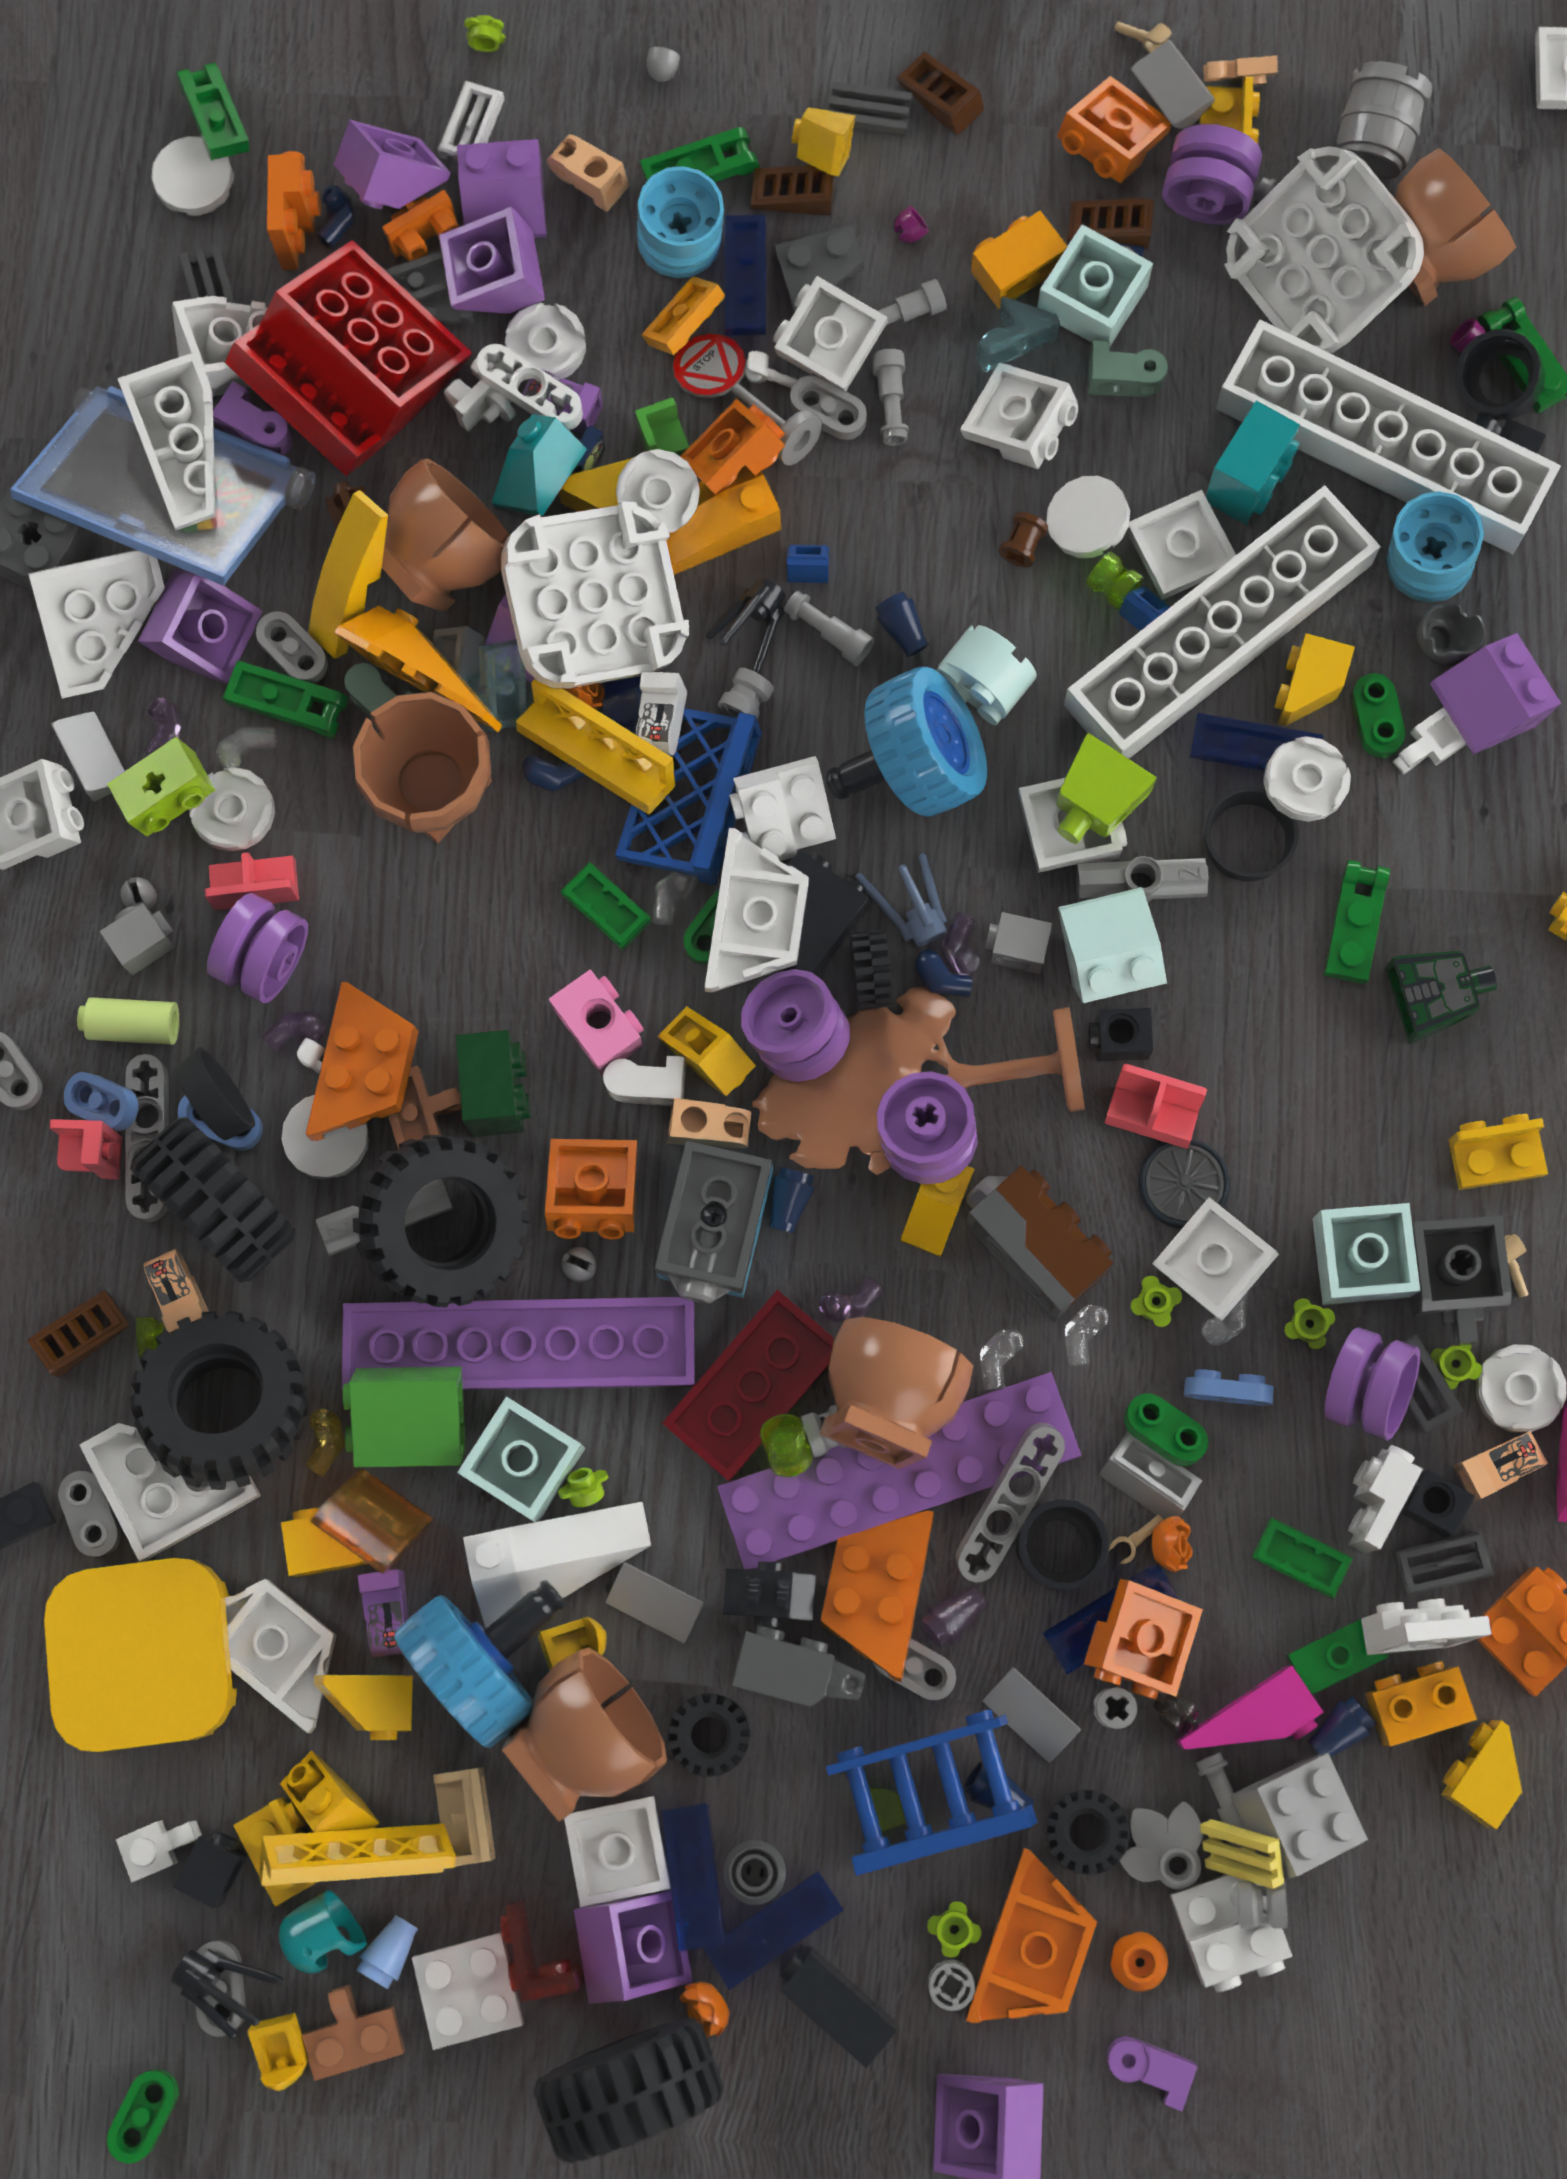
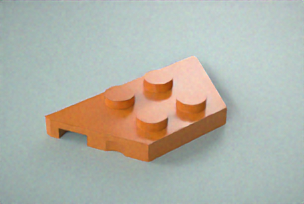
[305,982,419,1141]
[820,1510,934,1682]
[965,1847,1097,2023]

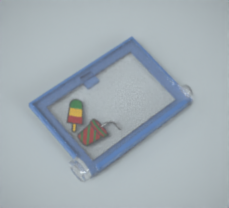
[10,386,315,586]

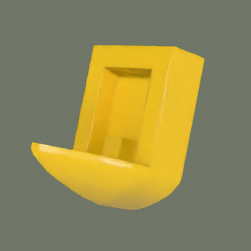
[538,1617,607,1671]
[248,2013,309,2091]

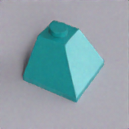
[491,414,587,516]

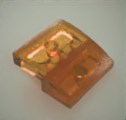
[310,1468,434,1574]

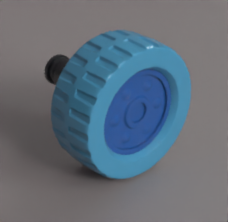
[826,667,987,816]
[394,1580,567,1748]

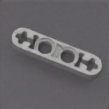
[125,1054,169,1223]
[955,1423,1065,1583]

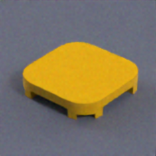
[44,1558,237,1752]

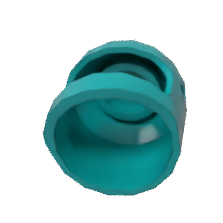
[279,1890,367,1974]

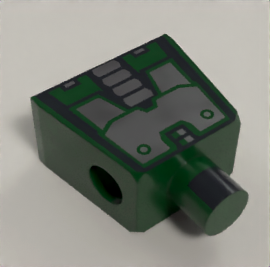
[1385,951,1497,1044]

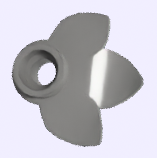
[1120,1801,1203,1889]

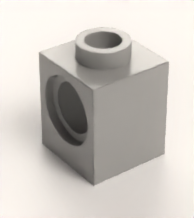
[985,912,1052,974]

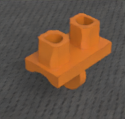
[382,190,458,262]

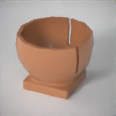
[1394,148,1516,307]
[382,458,511,612]
[353,692,492,844]
[819,1317,973,1469]
[502,1648,667,1822]

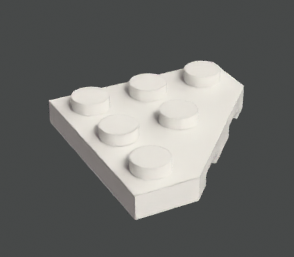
[28,550,165,699]
[80,1423,261,1562]

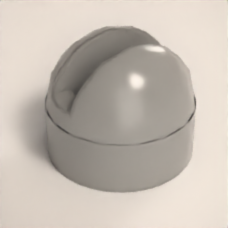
[646,47,680,82]
[120,877,157,910]
[561,1246,597,1283]

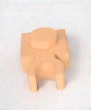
[1203,55,1278,86]

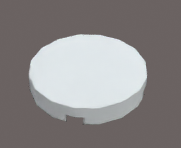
[152,136,234,216]
[505,303,586,380]
[616,449,700,533]
[1046,476,1130,558]
[1263,736,1351,822]
[189,767,275,852]
[281,1095,369,1179]
[1476,1344,1566,1433]

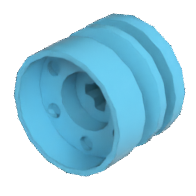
[637,166,724,278]
[1386,491,1484,603]

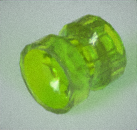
[1085,551,1144,610]
[760,1414,813,1477]

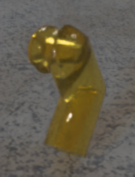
[305,1408,345,1477]

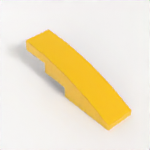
[308,490,388,659]

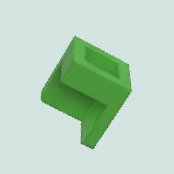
[635,398,689,456]

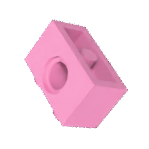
[549,969,644,1076]

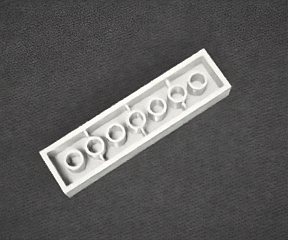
[1216,319,1561,555]
[1064,485,1381,759]

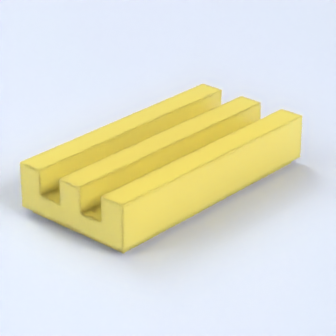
[1200,1819,1284,1889]

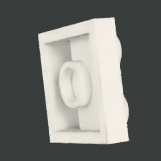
[773,276,888,391]
[960,362,1078,469]
[729,756,836,861]
[0,759,84,870]
[1018,778,1127,873]
[1348,1445,1423,1553]
[1361,1599,1491,1655]
[1169,1874,1293,1992]

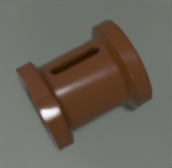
[998,512,1048,568]

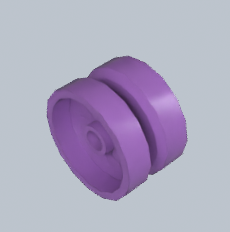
[1162,124,1263,224]
[207,893,308,1004]
[741,969,850,1082]
[877,1071,978,1184]
[1325,1327,1420,1441]

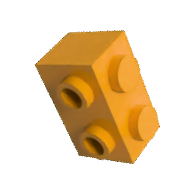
[971,210,1067,309]
[1364,1660,1477,1747]

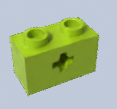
[107,737,216,837]

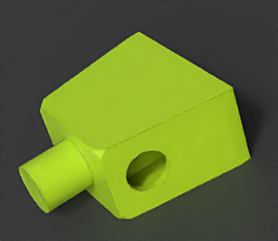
[1056,733,1157,844]

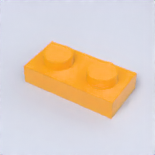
[641,276,725,355]

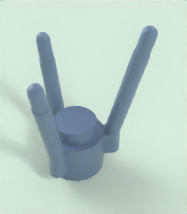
[855,853,948,947]

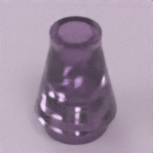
[919,1586,988,1648]

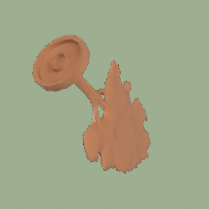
[752,987,1085,1175]

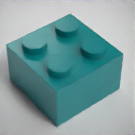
[1205,400,1301,526]

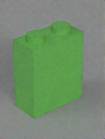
[343,1366,466,1467]

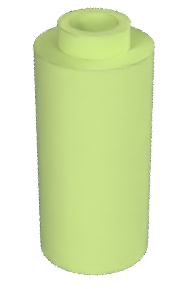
[77,997,179,1045]

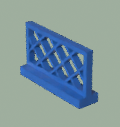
[615,708,762,885]

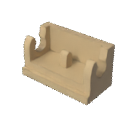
[433,1767,496,1866]

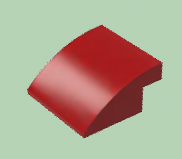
[224,240,472,477]

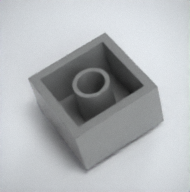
[1230,1753,1368,1879]

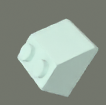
[1058,887,1167,1003]

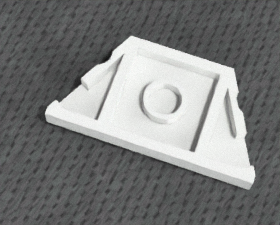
[705,828,809,993]
[225,1579,337,1733]

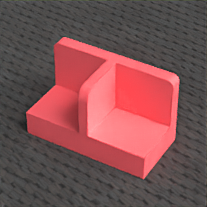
[205,852,299,910]
[1104,1064,1207,1149]
[49,1119,123,1180]

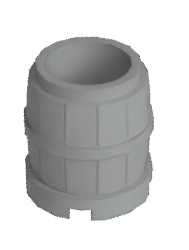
[1336,61,1432,180]

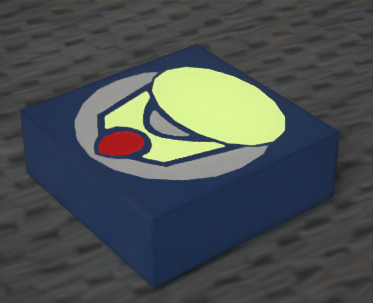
[572,425,605,474]

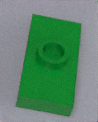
[560,861,652,951]
[1251,1517,1353,1599]
[1286,1616,1389,1695]

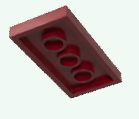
[662,1290,835,1482]

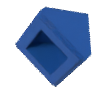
[787,545,829,583]
[1118,586,1170,631]

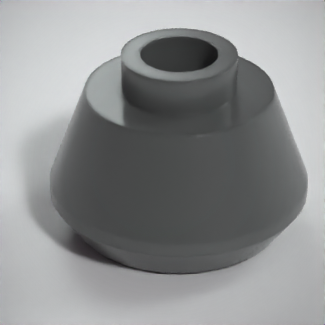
[723,1840,786,1905]

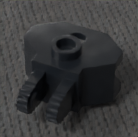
[723,1561,816,1627]

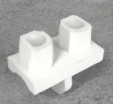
[444,358,516,432]

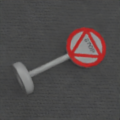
[673,334,822,466]

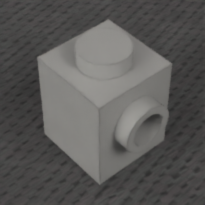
[100,903,175,976]

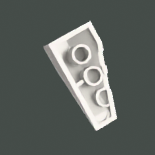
[172,296,268,396]
[118,351,216,531]
[463,1502,652,1628]

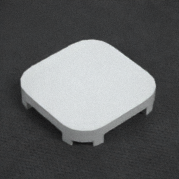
[1224,146,1424,353]
[501,502,689,688]

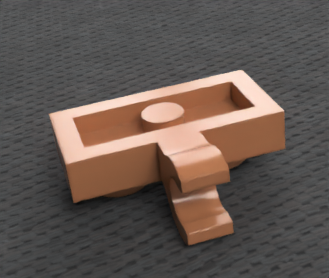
[388,1065,462,1149]
[302,1984,405,2081]

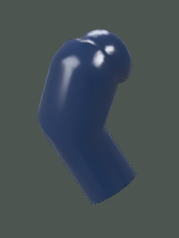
[317,185,354,249]
[522,755,586,791]
[915,949,972,997]

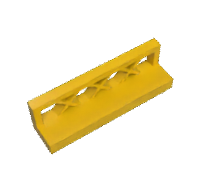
[516,679,675,815]
[259,1824,456,1886]

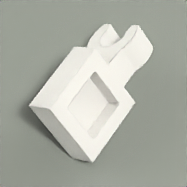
[1393,707,1467,775]
[116,1820,202,1883]

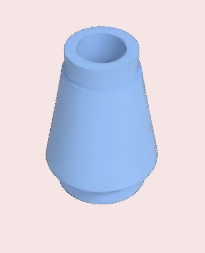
[357,1915,418,1989]

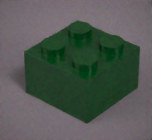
[456,1029,531,1137]

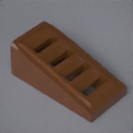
[897,51,984,135]
[751,165,835,216]
[1067,198,1154,250]
[27,1290,131,1378]

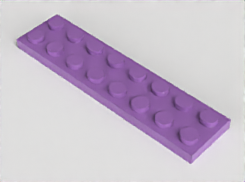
[342,1297,695,1391]
[717,1372,1082,1570]

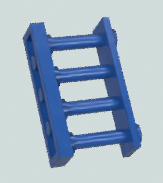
[826,1709,1037,1876]

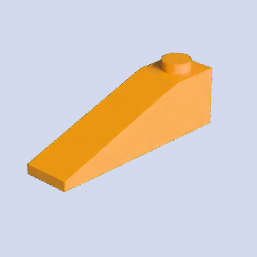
[666,466,781,575]
[334,606,503,732]

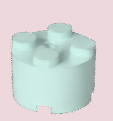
[937,625,1037,725]

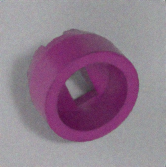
[893,205,929,243]
[1449,318,1486,353]

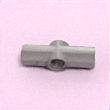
[1076,856,1209,903]
[315,1179,453,1256]

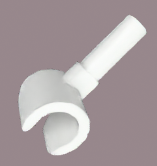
[745,351,797,388]
[297,1038,325,1074]

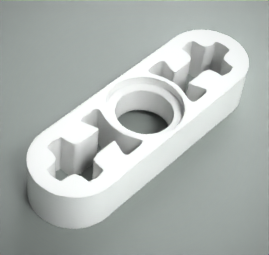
[476,344,583,430]

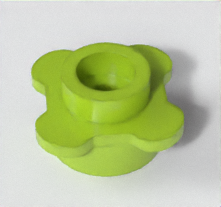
[464,15,506,52]
[1130,1276,1182,1327]
[1284,1298,1335,1350]
[1430,1344,1482,1389]
[558,1468,608,1507]
[927,1901,982,1958]

